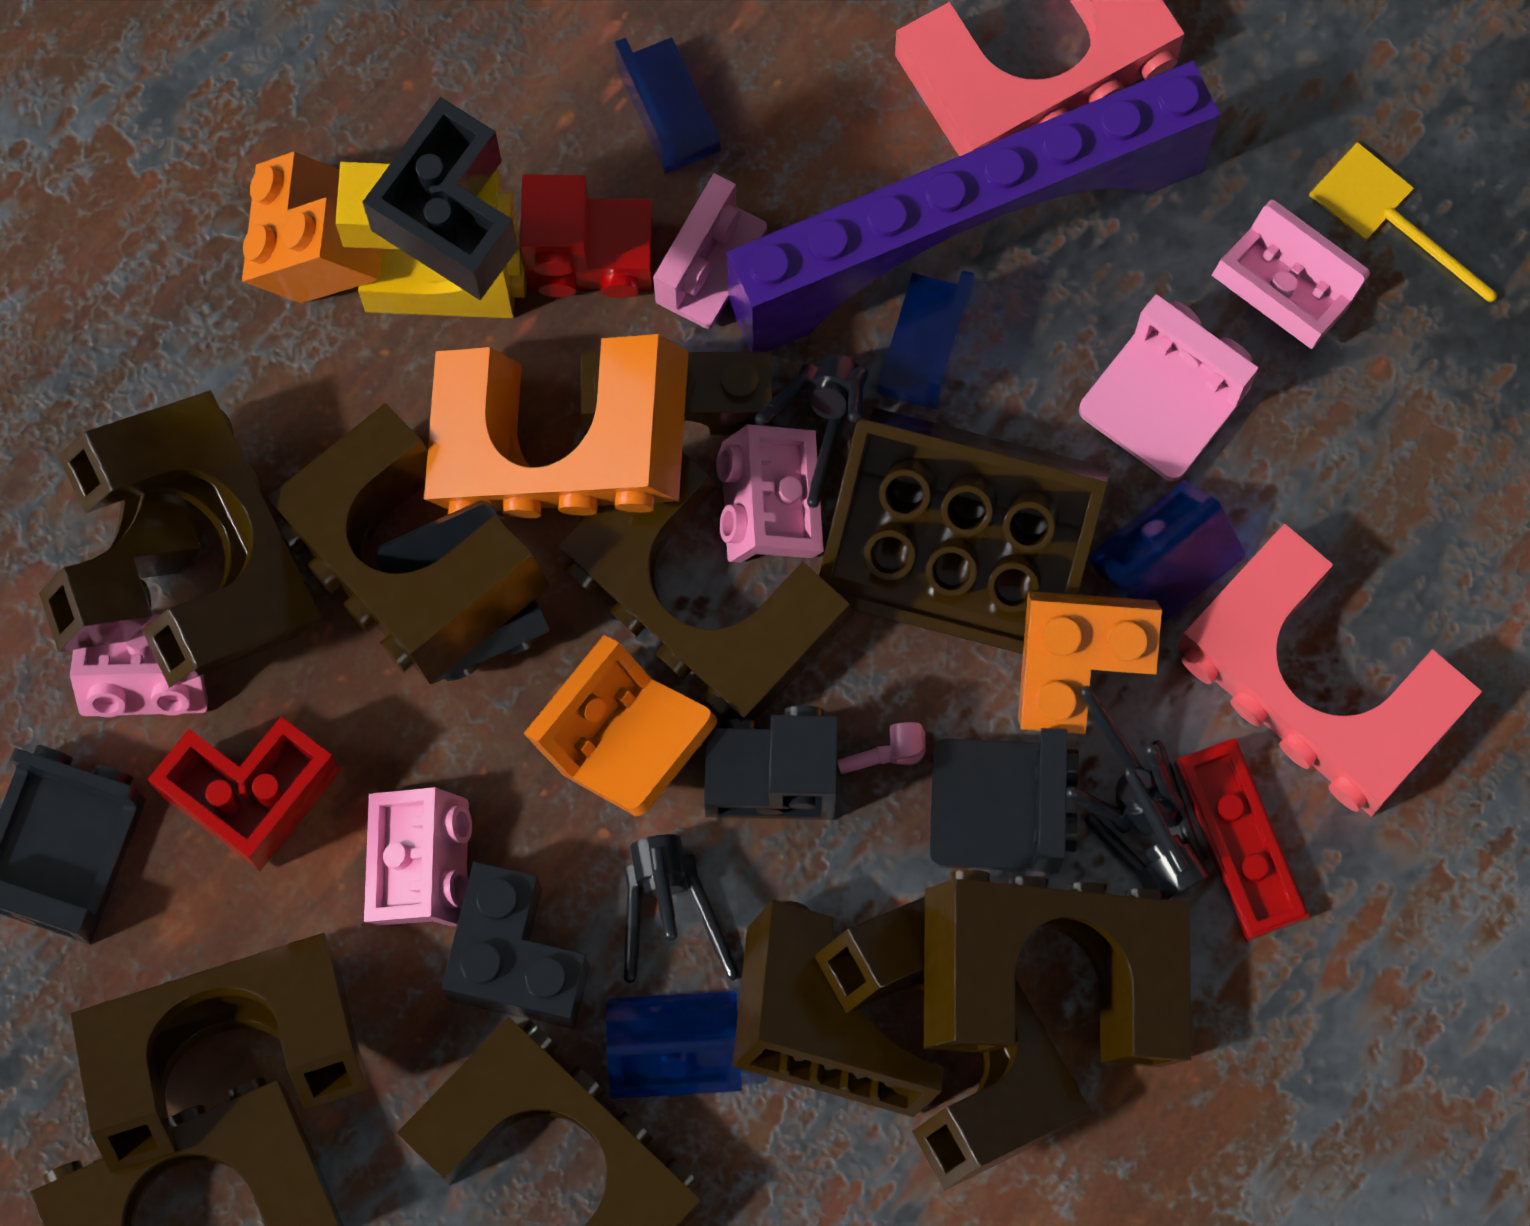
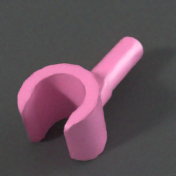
[837,722,926,775]

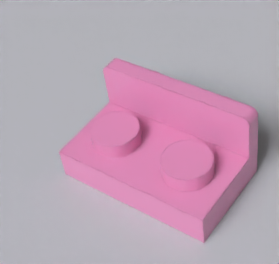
[653,173,767,329]
[716,424,824,563]
[70,615,208,717]
[364,787,472,926]

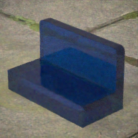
[614,37,721,174]
[877,270,975,410]
[1088,480,1245,624]
[606,991,742,1099]

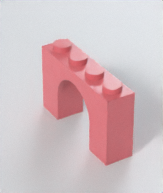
[895,0,1185,156]
[1177,523,1482,817]

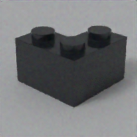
[362,96,518,301]
[704,706,837,820]
[441,861,590,1030]

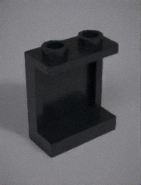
[0,745,146,945]

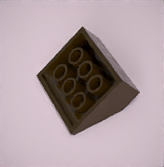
[819,405,1110,654]

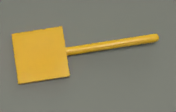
[1309,142,1497,302]

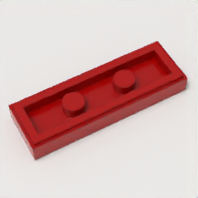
[1174,738,1310,942]

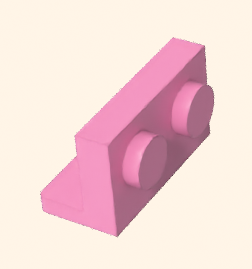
[1212,200,1370,349]

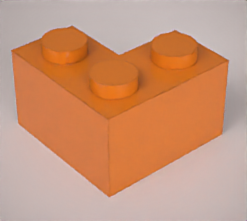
[242,151,383,303]
[1018,591,1162,734]

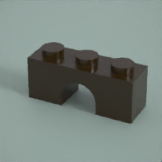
[581,351,772,436]

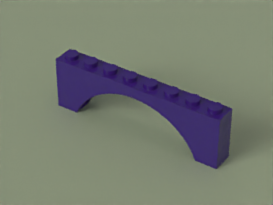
[727,60,1221,352]

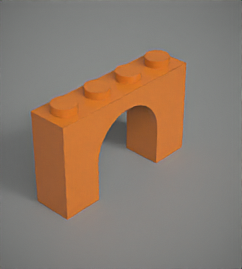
[424,334,689,518]

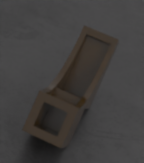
[39,492,201,652]

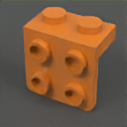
[523,635,717,816]

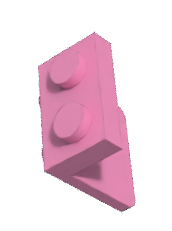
[1079,294,1259,481]

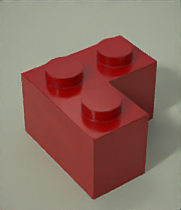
[520,174,654,298]
[147,716,341,872]

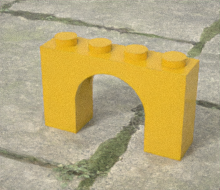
[335,162,527,318]

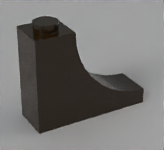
[732,899,943,1117]

